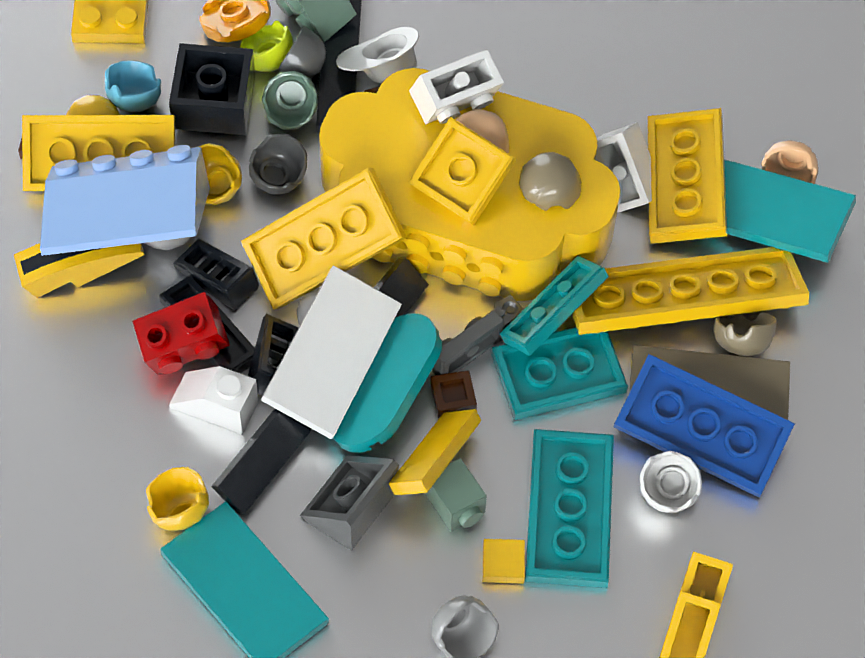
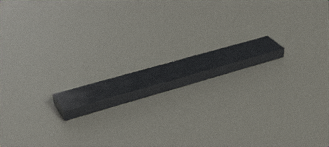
[211,257,429,514]

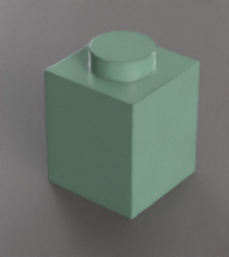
[425,458,487,532]

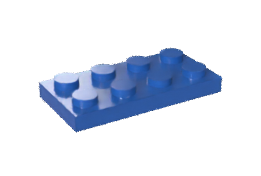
[613,354,795,498]

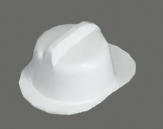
[336,27,419,83]

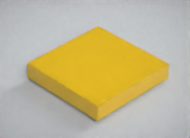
[408,117,517,225]

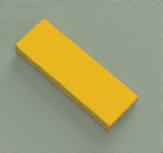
[388,409,481,495]

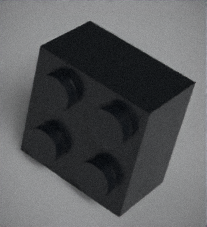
[169,43,255,135]

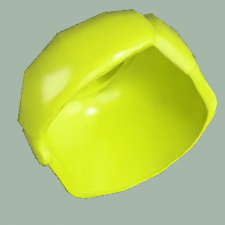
[240,20,294,73]

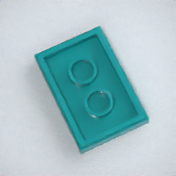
[491,327,628,421]

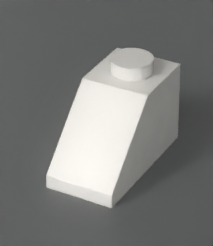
[595,122,652,213]
[169,366,259,435]

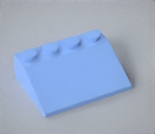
[40,145,210,256]

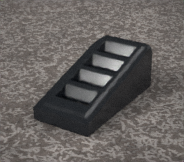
[173,238,259,310]
[248,313,299,396]

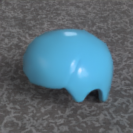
[105,61,161,112]

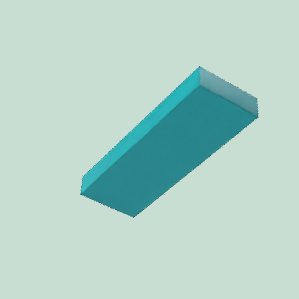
[500,256,609,356]

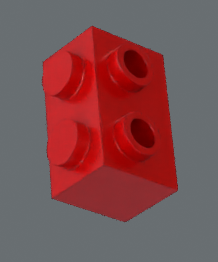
[132,292,230,375]

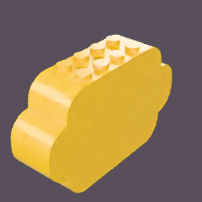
[319,68,620,301]

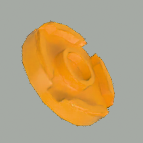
[199,0,271,42]

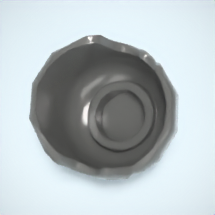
[278,26,326,79]
[249,134,307,195]

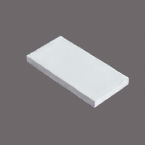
[261,265,402,439]

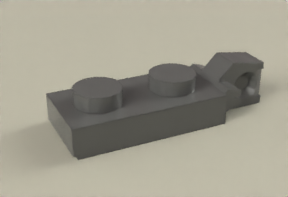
[432,295,524,375]

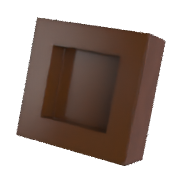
[430,370,477,418]

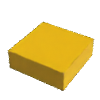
[482,539,525,584]

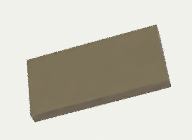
[629,345,790,420]

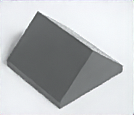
[300,455,399,551]

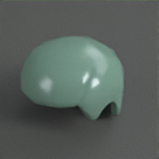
[262,71,318,130]

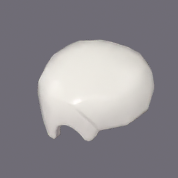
[639,451,702,513]

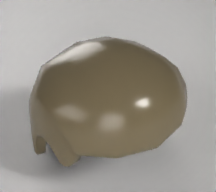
[519,152,581,211]
[713,312,777,356]

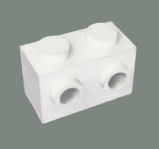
[409,49,504,125]

